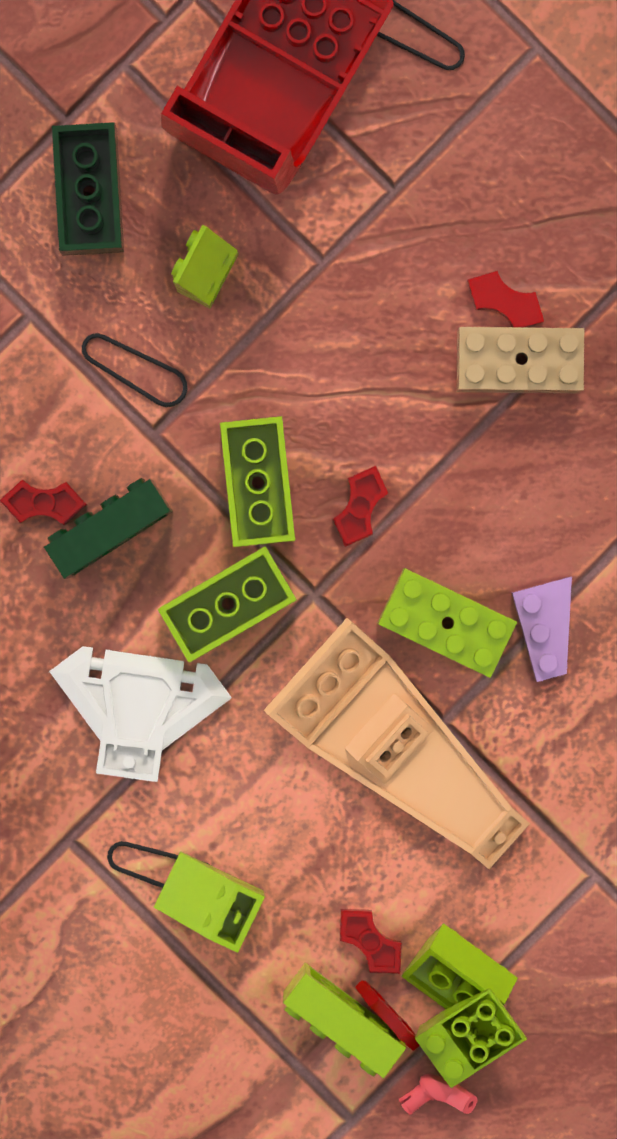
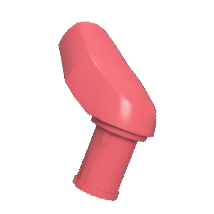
[399,1073,478,1115]

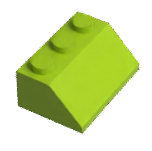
[401,923,518,1009]

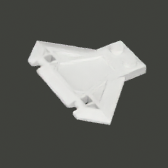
[49,646,232,782]

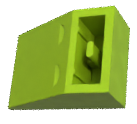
[171,225,239,309]
[154,851,265,953]
[415,988,527,1088]

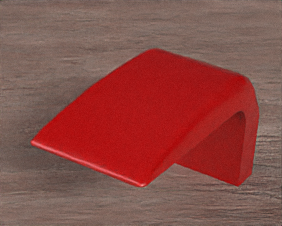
[161,0,394,195]

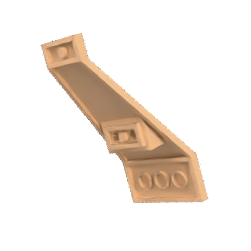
[264,618,530,869]

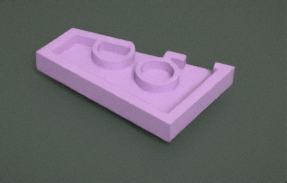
[512,576,572,682]

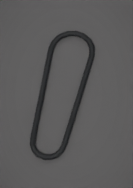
[377,0,465,70]
[82,333,188,407]
[107,841,212,888]

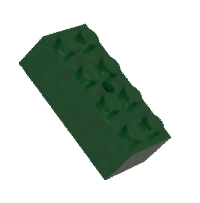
[52,122,124,256]
[44,478,173,579]

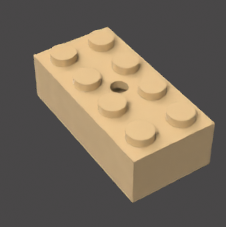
[457,327,584,393]

